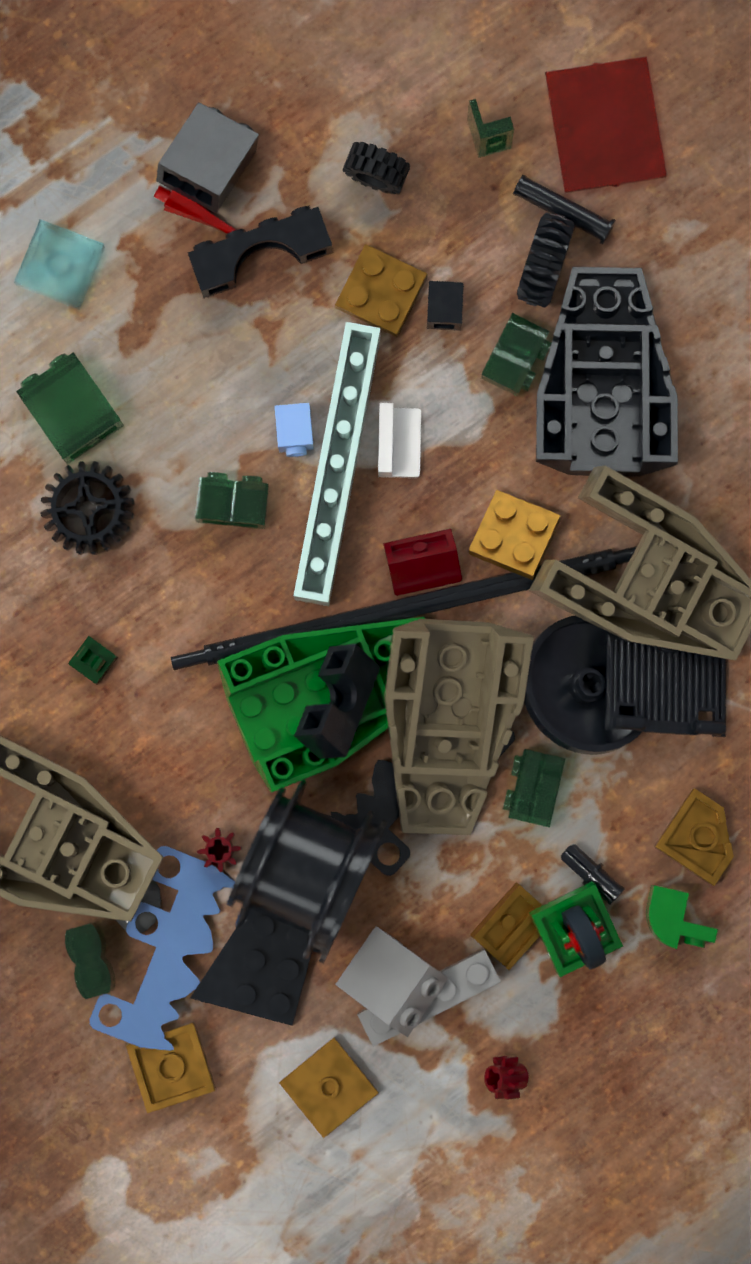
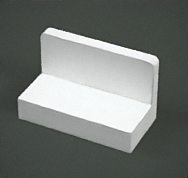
[378,403,421,478]

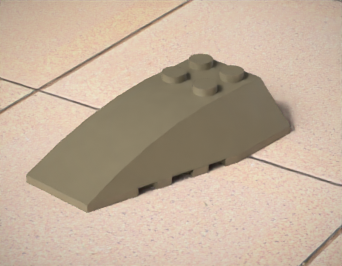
[385,619,534,835]

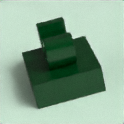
[68,636,118,685]

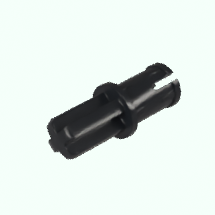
[561,844,625,905]

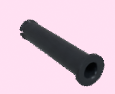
[513,175,616,245]

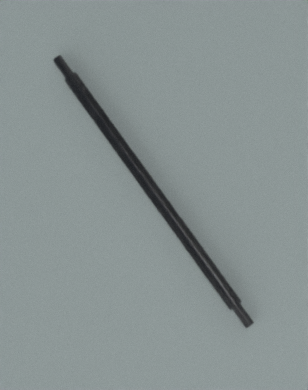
[171,546,637,670]

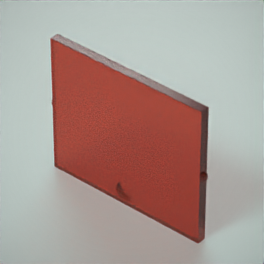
[545,56,667,193]

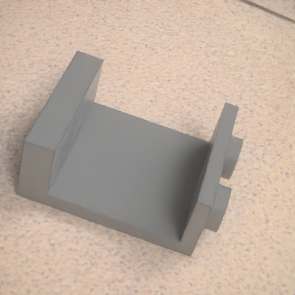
[335,926,448,1037]

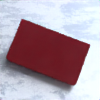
[383,529,462,596]

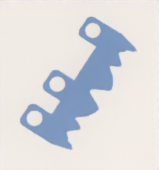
[90,846,235,1051]

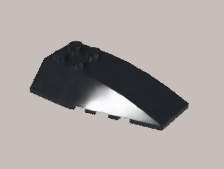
[536,267,678,477]

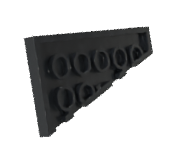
[190,814,332,1026]

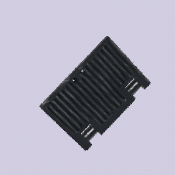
[605,635,726,737]

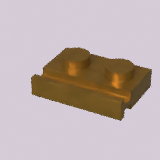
[470,882,543,970]

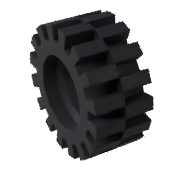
[343,142,410,195]

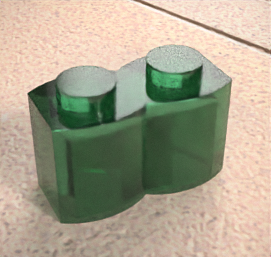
[481,313,552,397]
[195,472,269,529]
[65,923,115,999]

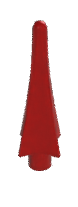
[154,185,237,234]

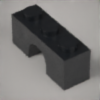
[294,644,381,759]

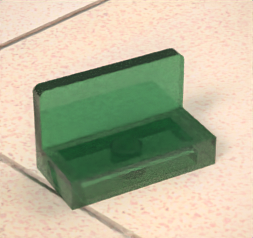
[467,99,514,158]

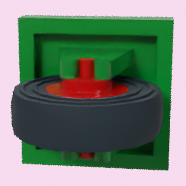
[529,881,623,977]

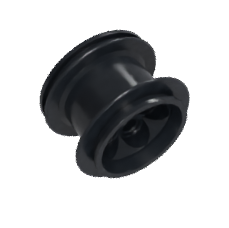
[227,780,388,964]

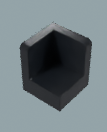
[427,281,464,331]

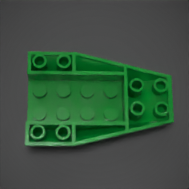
[217,617,425,793]

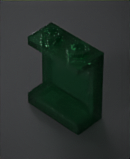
[16,352,124,465]

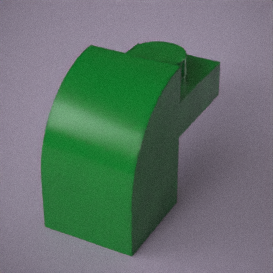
[646,885,718,949]

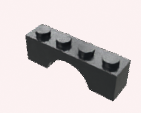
[188,206,333,299]

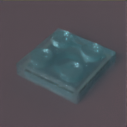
[14,219,105,310]

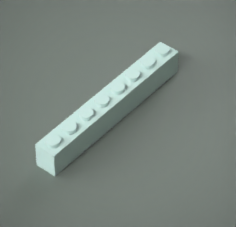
[293,322,381,606]

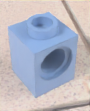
[274,403,314,457]

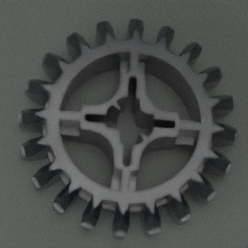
[517,213,575,308]
[40,461,135,555]

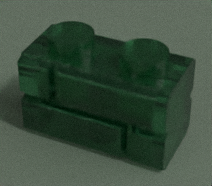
[502,749,565,828]

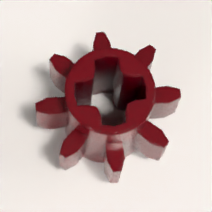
[197,828,242,872]
[484,1056,529,1100]

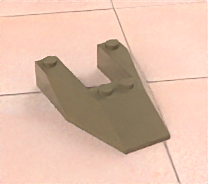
[529,465,751,661]
[0,735,163,922]

